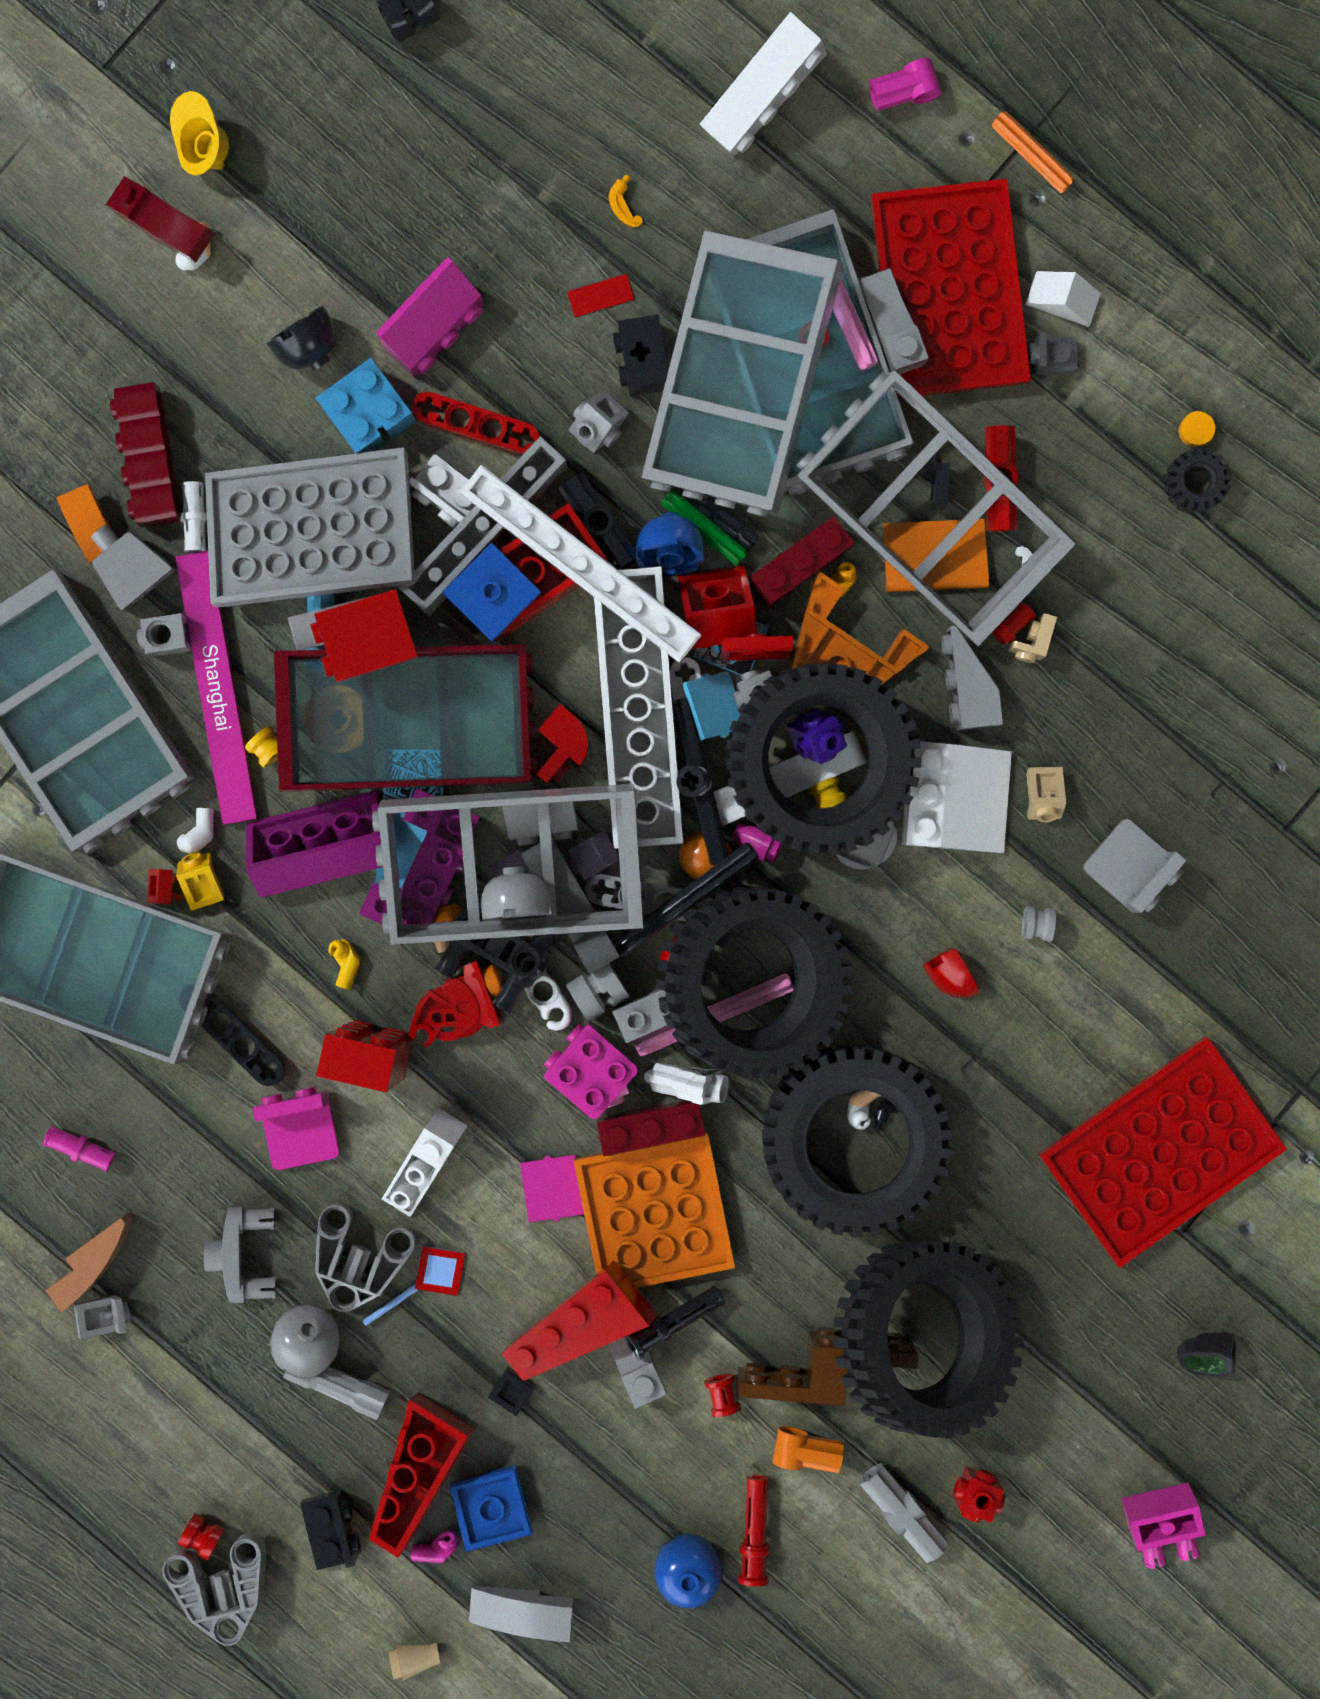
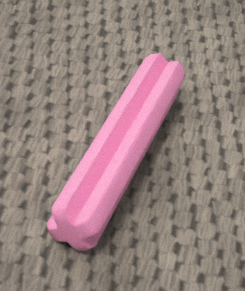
[821,278,878,371]

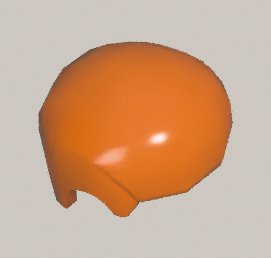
[679,831,732,880]

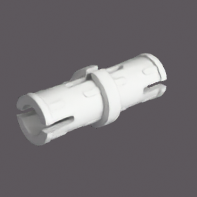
[180,481,207,553]

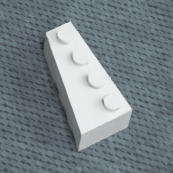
[700,12,827,157]

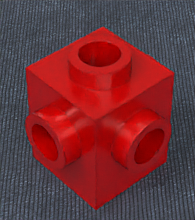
[952,1466,1006,1523]

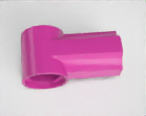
[869,57,941,111]

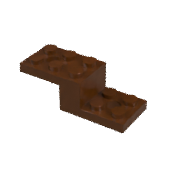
[737,1327,919,1406]

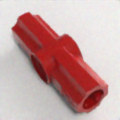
[983,425,1019,532]

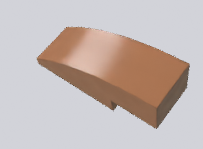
[45,1212,134,1313]

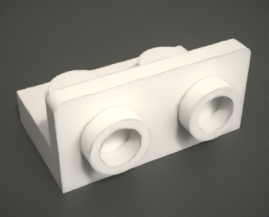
[409,454,475,528]

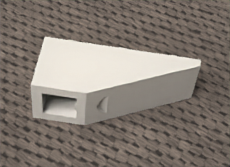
[382,1108,467,1217]

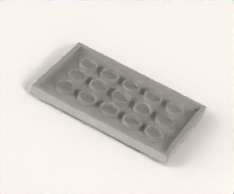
[205,447,416,608]

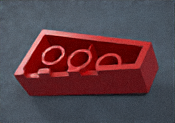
[501,1260,657,1381]
[369,1392,476,1558]

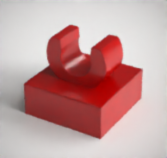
[147,869,185,904]

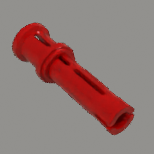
[738,1475,770,1587]

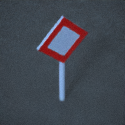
[363,1246,465,1325]

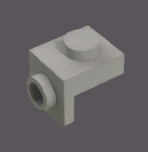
[73,1295,130,1339]

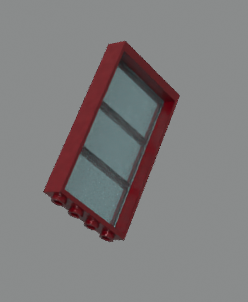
[274,644,537,792]

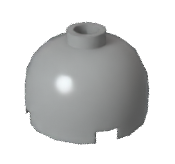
[481,867,552,920]
[270,1304,340,1378]

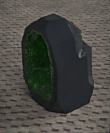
[1177,1332,1236,1377]

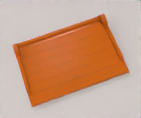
[883,519,989,593]

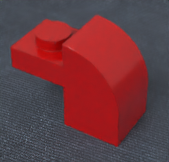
[537,704,589,785]

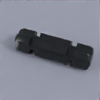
[698,497,759,550]

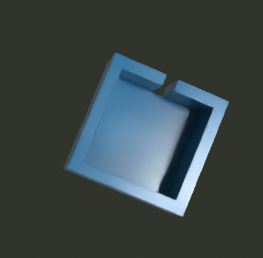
[316,358,416,454]

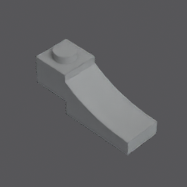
[858,269,928,374]
[608,1337,667,1409]

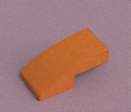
[56,484,113,564]

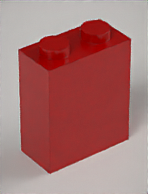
[310,589,417,683]

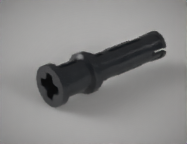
[624,1286,725,1361]

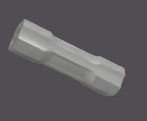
[283,1366,390,1420]

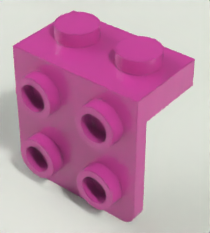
[542,1022,637,1119]
[252,1086,340,1170]

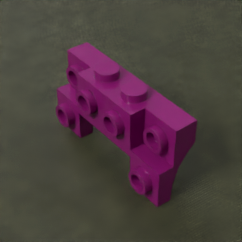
[359,788,480,925]

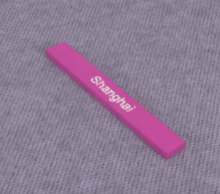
[175,551,259,825]

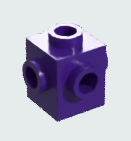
[787,708,847,764]

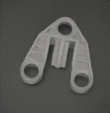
[315,1202,417,1312]
[162,1533,266,1646]

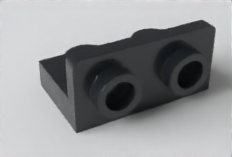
[300,1490,361,1570]

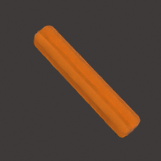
[992,111,1074,193]

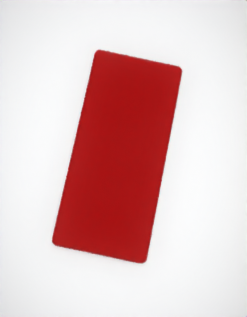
[567,274,634,317]

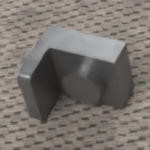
[1028,333,1077,375]

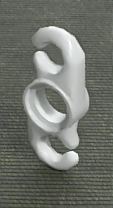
[520,956,572,1031]

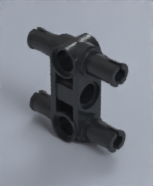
[434,881,557,1014]

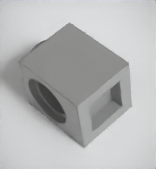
[137,613,192,657]

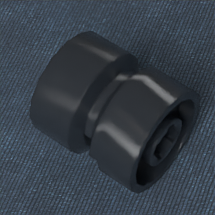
[376,0,440,43]

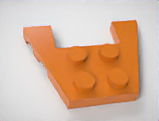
[790,572,929,714]

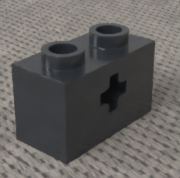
[613,314,668,396]

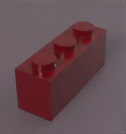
[749,516,854,609]
[596,1100,705,1157]

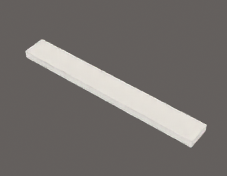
[460,465,701,663]

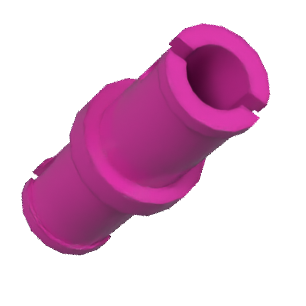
[42,1125,116,1172]

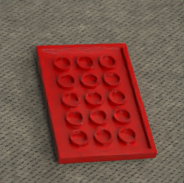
[870,178,1031,399]
[1038,1036,1287,1268]

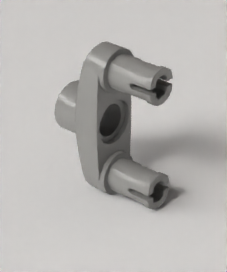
[204,1206,276,1304]

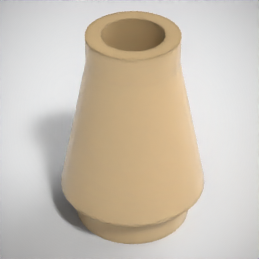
[388,1642,441,1681]

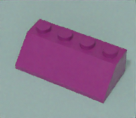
[246,790,383,898]

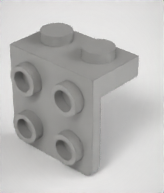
[1083,819,1186,913]

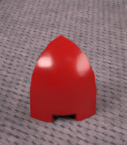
[922,947,979,998]

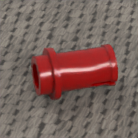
[992,602,1036,645]

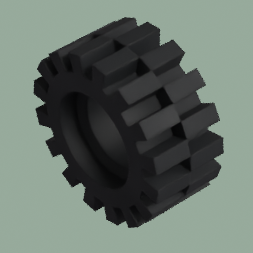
[1163,448,1232,514]

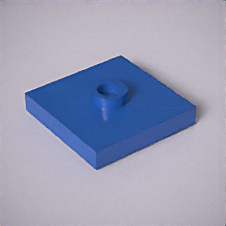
[442,543,541,643]
[449,1464,533,1552]

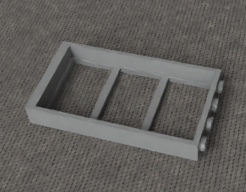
[796,370,1075,646]
[372,784,643,945]

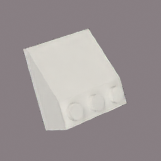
[901,742,1012,853]

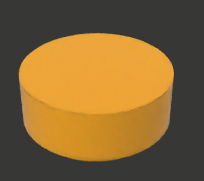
[1178,411,1215,448]

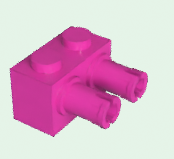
[1121,1482,1206,1569]

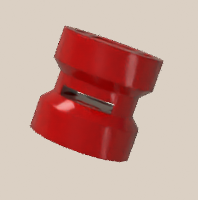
[177,1513,225,1561]

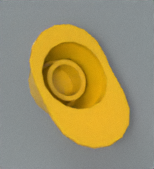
[170,91,229,176]

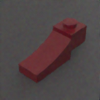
[105,176,215,263]

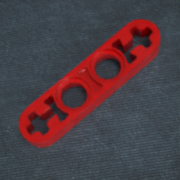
[412,391,539,456]

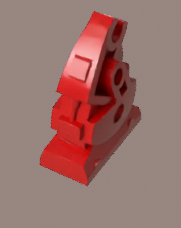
[409,959,504,1047]

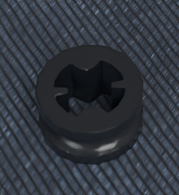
[676,765,712,797]

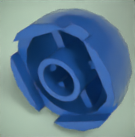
[636,512,705,576]
[654,1534,722,1609]

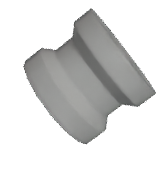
[1022,906,1056,942]

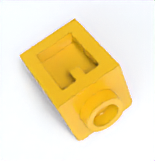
[176,852,224,911]

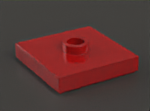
[721,634,793,661]

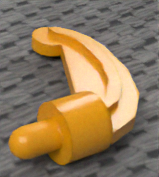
[608,175,642,228]

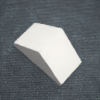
[1025,271,1101,327]

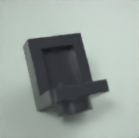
[916,457,955,510]

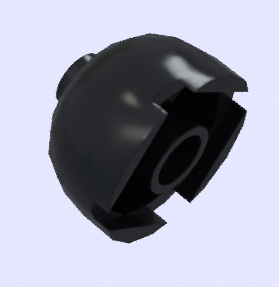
[266,305,337,371]

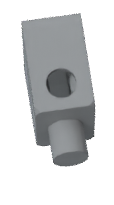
[91,524,176,611]

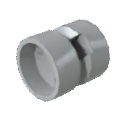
[566,963,630,1022]

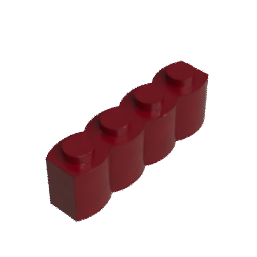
[110,382,182,528]

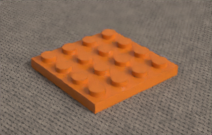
[573,1131,735,1288]

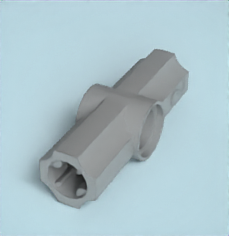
[859,1463,949,1563]

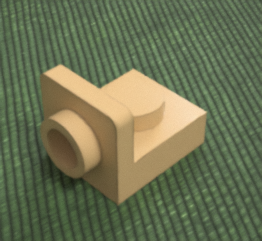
[1008,613,1057,663]
[1026,767,1066,822]

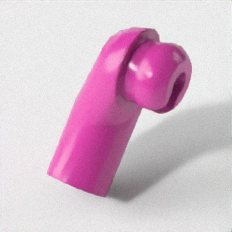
[411,1530,459,1563]

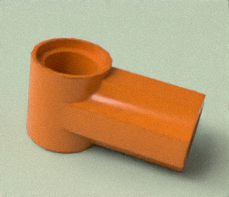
[772,1426,844,1474]

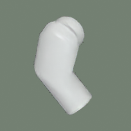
[177,808,214,854]

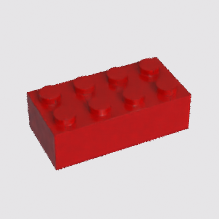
[495,503,608,643]
[316,1020,414,1093]

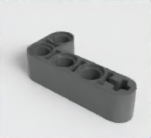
[521,837,620,974]

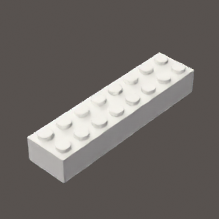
[594,567,683,849]

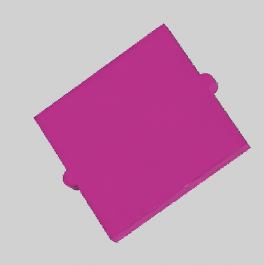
[520,1154,584,1222]

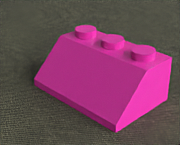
[376,257,484,378]

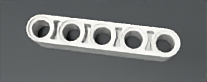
[714,731,868,826]

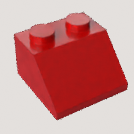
[678,565,757,649]

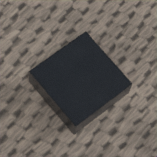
[488,1366,536,1416]

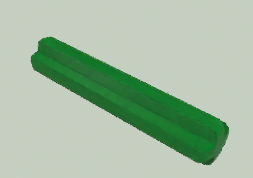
[662,490,748,566]

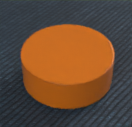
[482,964,504,1000]

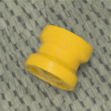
[245,725,278,768]
[806,776,848,809]

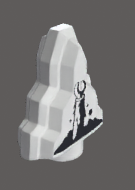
[644,1063,729,1105]

